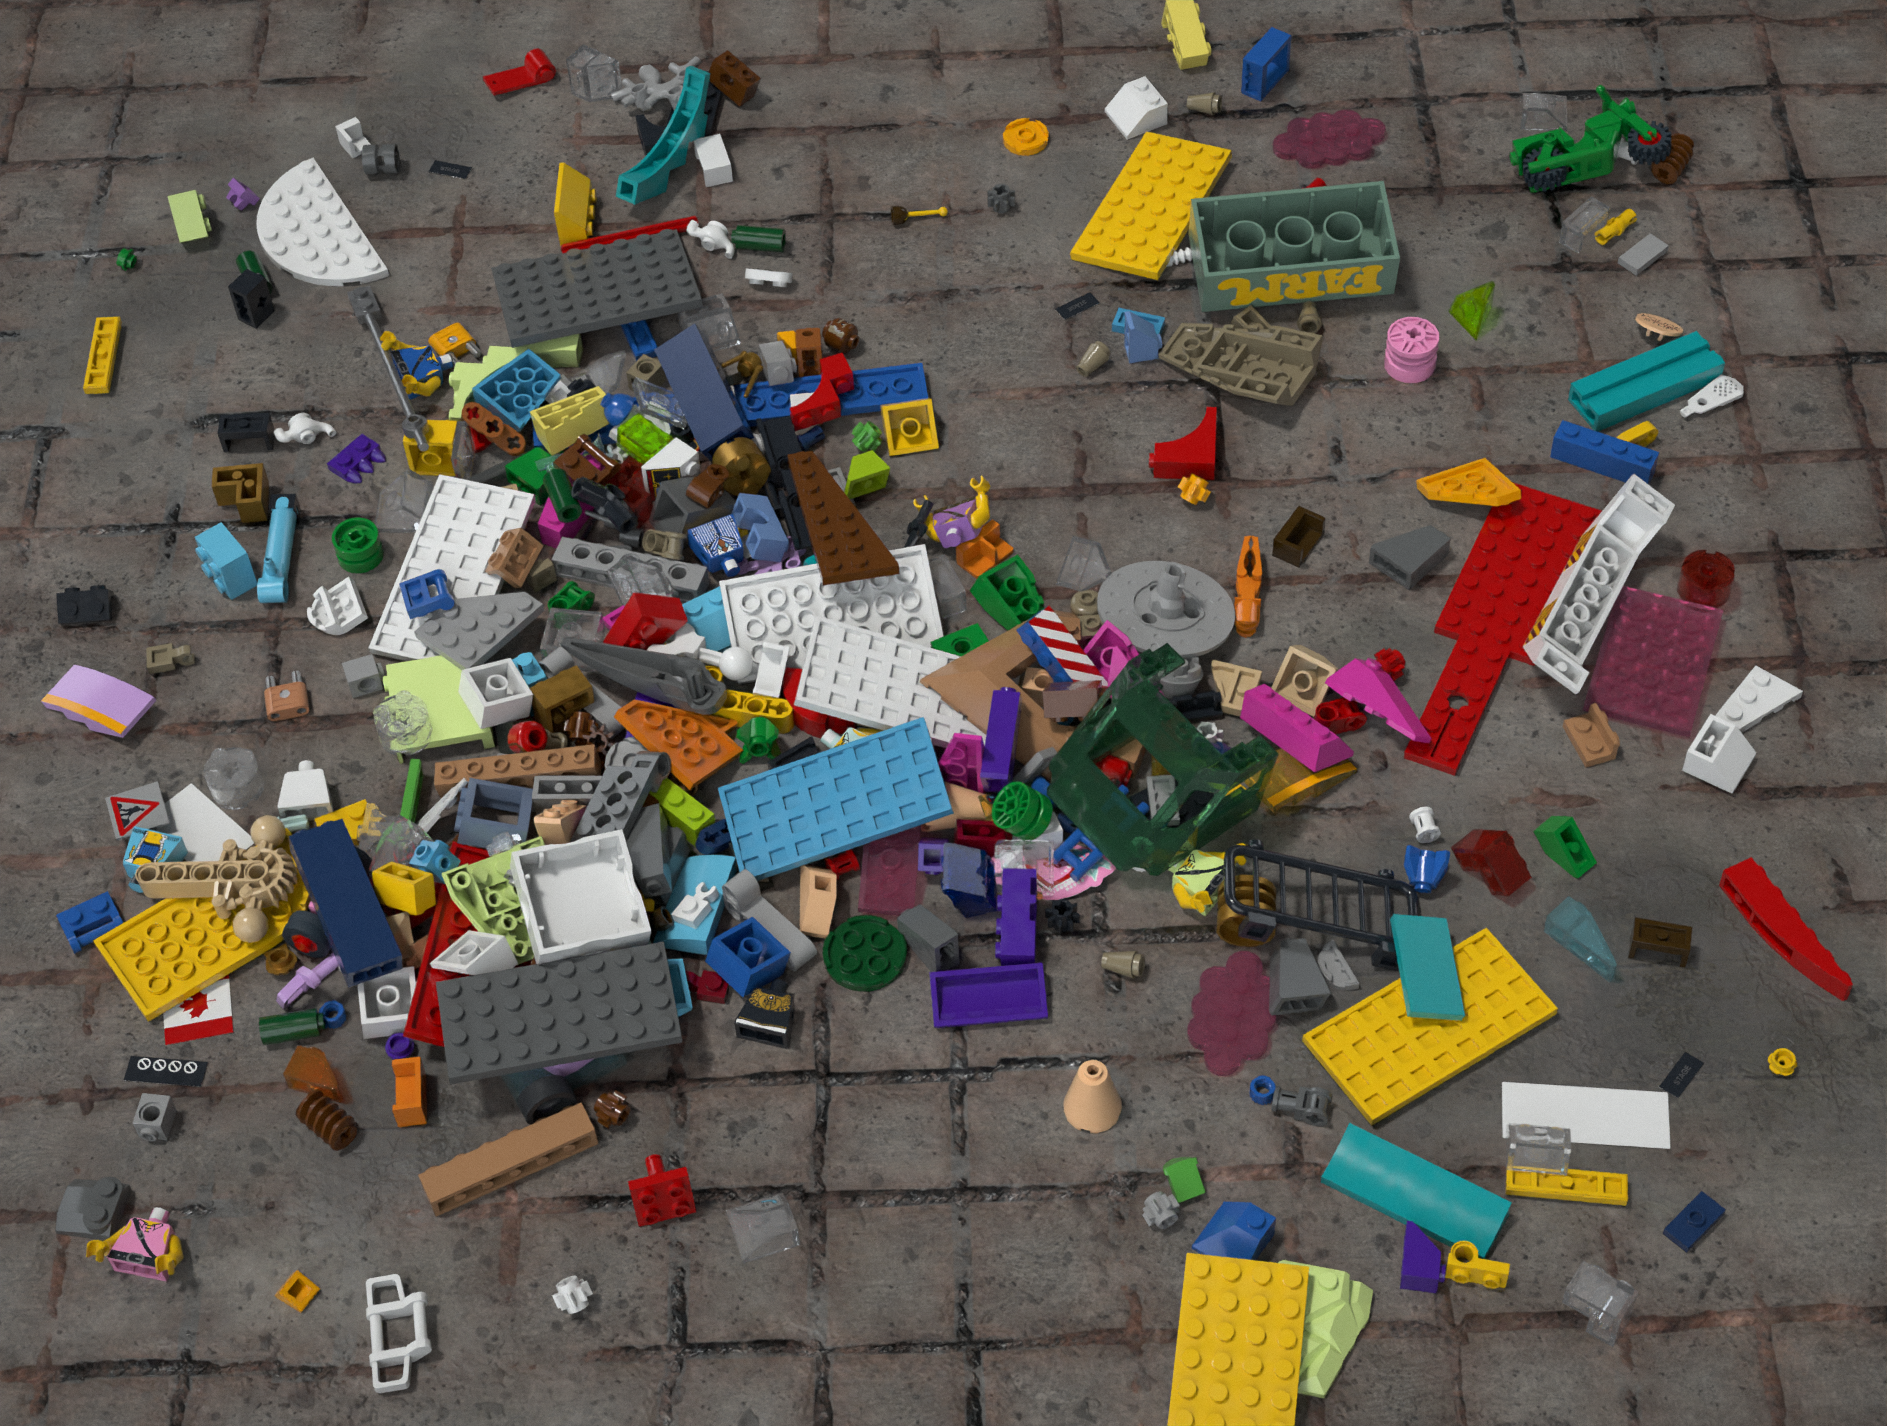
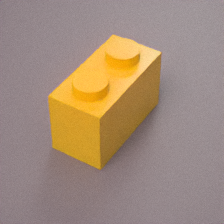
[372,861,436,915]

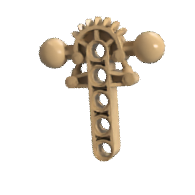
[135,815,297,943]

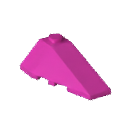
[1083,620,1171,728]
[1325,658,1432,743]
[938,733,986,795]

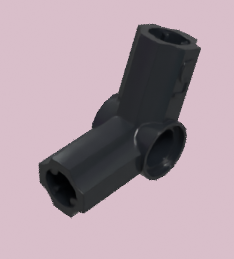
[571,476,639,534]

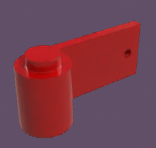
[483,48,556,96]

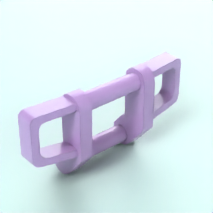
[276,951,339,1010]

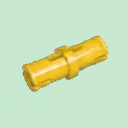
[1594,209,1637,245]

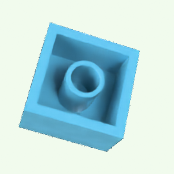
[195,522,257,600]

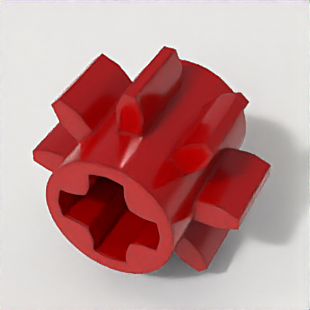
[1374,648,1406,681]

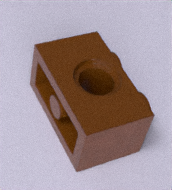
[708,50,761,106]

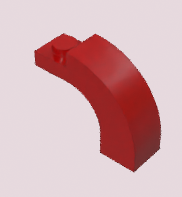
[783,667,857,739]

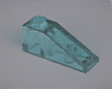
[1544,896,1617,982]

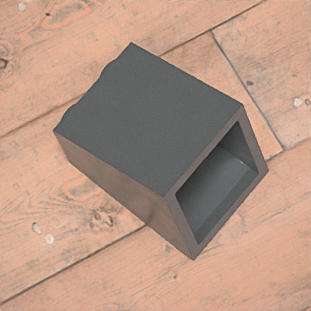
[649,475,736,550]

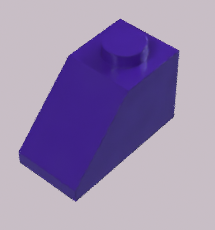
[1400,1221,1446,1293]

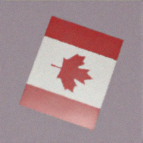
[163,974,233,1045]

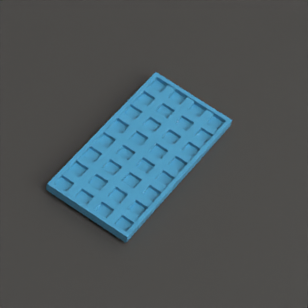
[718,717,954,881]

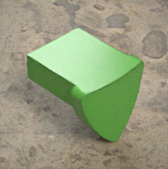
[1163,1157,1205,1203]

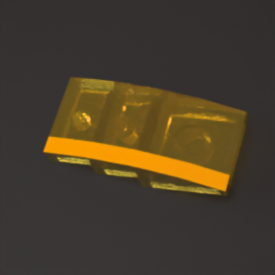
[1239,748,1357,812]

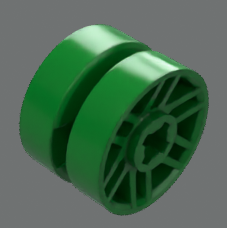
[332,518,384,573]
[992,781,1053,841]

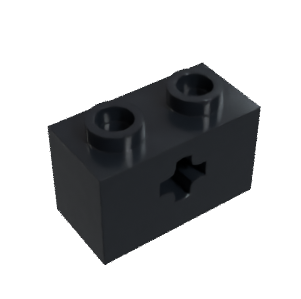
[228,269,275,329]

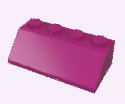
[1240,684,1354,772]

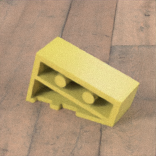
[1161,0,1211,70]
[530,386,609,456]

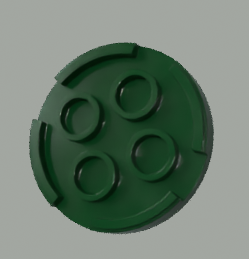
[822,915,907,992]

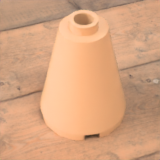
[920,781,993,832]
[1064,1060,1122,1133]

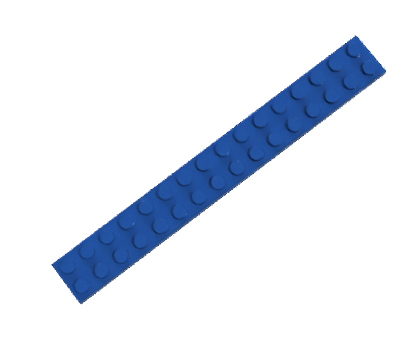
[532,363,928,451]

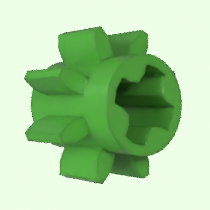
[852,421,882,452]

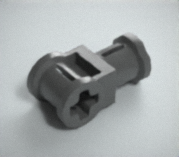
[1271,1085,1333,1126]

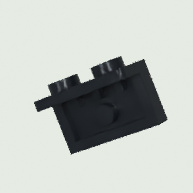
[56,585,114,625]

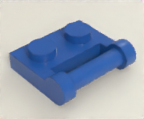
[399,569,454,620]
[56,891,123,954]

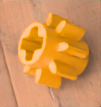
[1178,474,1211,505]

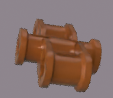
[462,402,526,456]

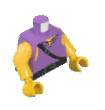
[913,476,990,548]

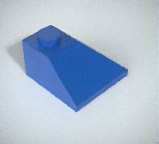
[1192,1201,1276,1260]

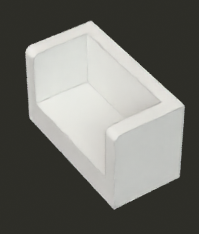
[693,134,733,187]
[753,642,789,698]

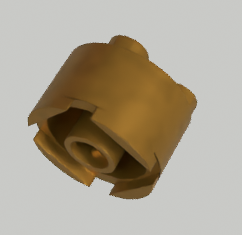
[712,437,771,496]

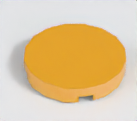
[1003,118,1049,156]

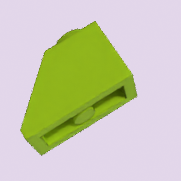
[844,450,890,499]

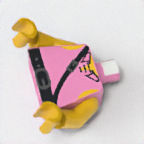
[86,1207,184,1282]

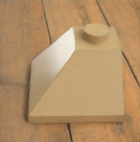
[1271,645,1338,717]

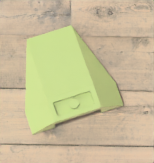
[442,836,545,965]

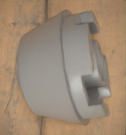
[1150,656,1203,699]

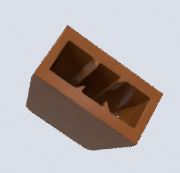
[796,328,823,377]

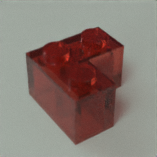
[603,456,653,528]
[1451,829,1532,896]

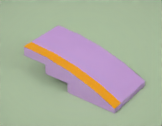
[41,665,157,738]

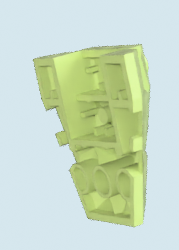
[1278,1260,1373,1398]

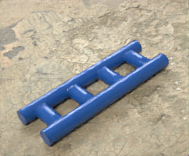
[1049,785,1150,882]

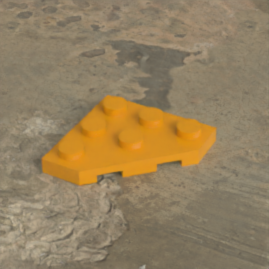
[1416,458,1521,506]

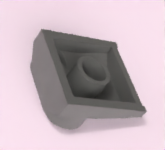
[55,1177,132,1241]

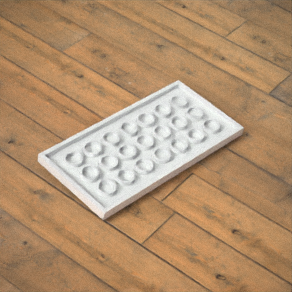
[719,544,944,685]

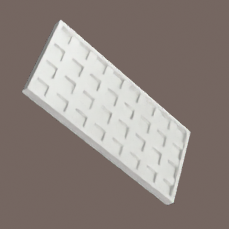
[368,474,536,661]
[794,615,1020,748]

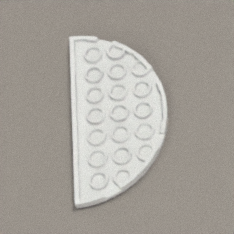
[256,158,389,286]

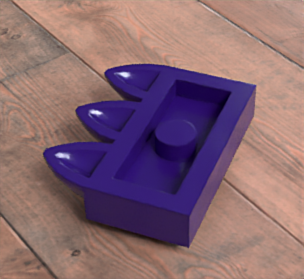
[327,434,386,483]

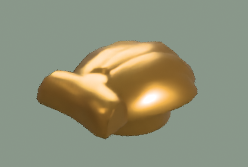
[264,944,297,976]

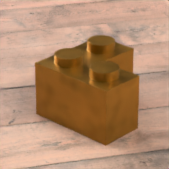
[211,463,269,523]
[530,665,594,734]

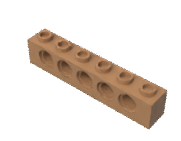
[434,745,601,801]

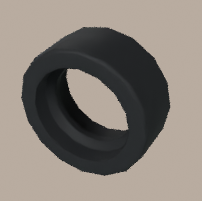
[517,1075,577,1125]

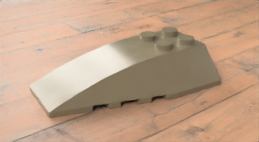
[1158,323,1323,406]

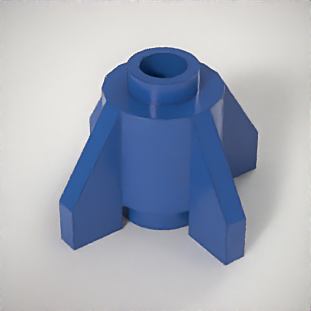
[1404,845,1450,893]

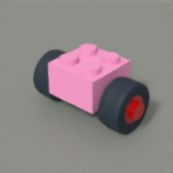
[282,846,375,958]

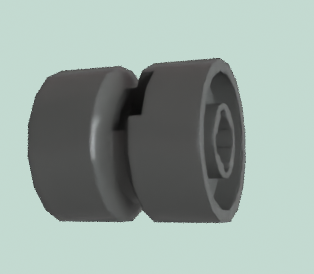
[362,144,400,175]

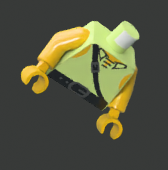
[1165,843,1247,916]

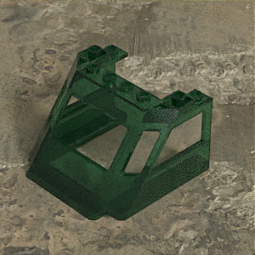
[1046,643,1279,876]

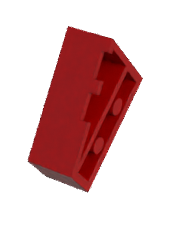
[602,592,688,650]

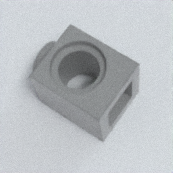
[342,654,385,698]
[132,1093,177,1141]

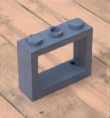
[454,778,533,851]

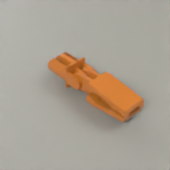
[1234,536,1262,638]

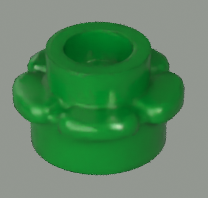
[116,248,137,271]

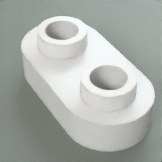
[745,268,793,287]

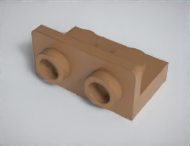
[485,528,544,588]
[1563,703,1620,768]

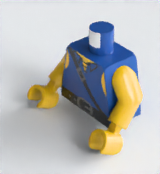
[380,331,453,400]

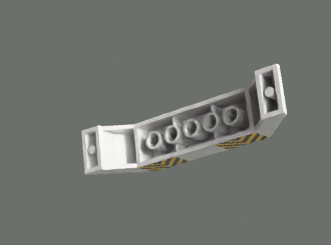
[1523,474,1675,694]

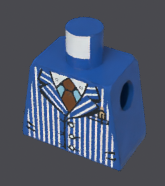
[688,514,744,577]

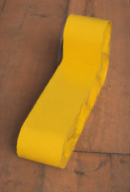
[706,666,794,734]

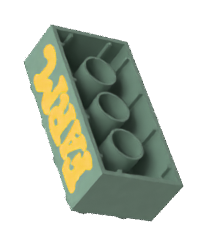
[1188,181,1400,312]

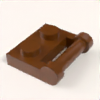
[553,434,621,485]

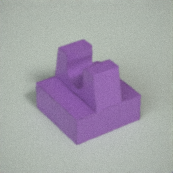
[226,178,260,211]

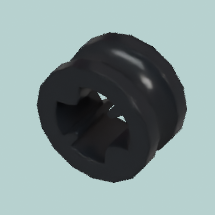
[671,421,694,444]

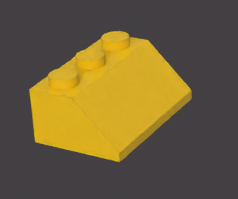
[554,163,597,247]

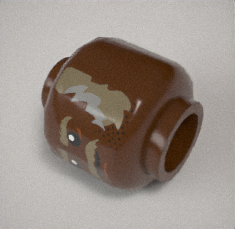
[822,318,860,354]

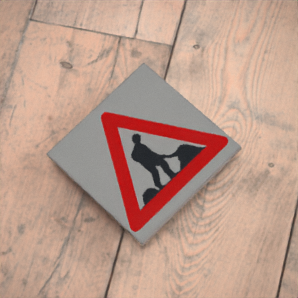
[105,781,170,840]

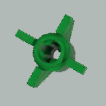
[736,717,781,764]

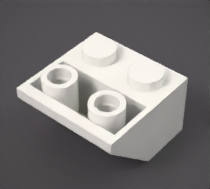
[1682,714,1756,794]

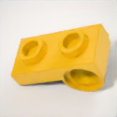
[1445,1241,1510,1289]

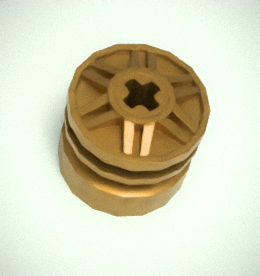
[1217,875,1276,947]

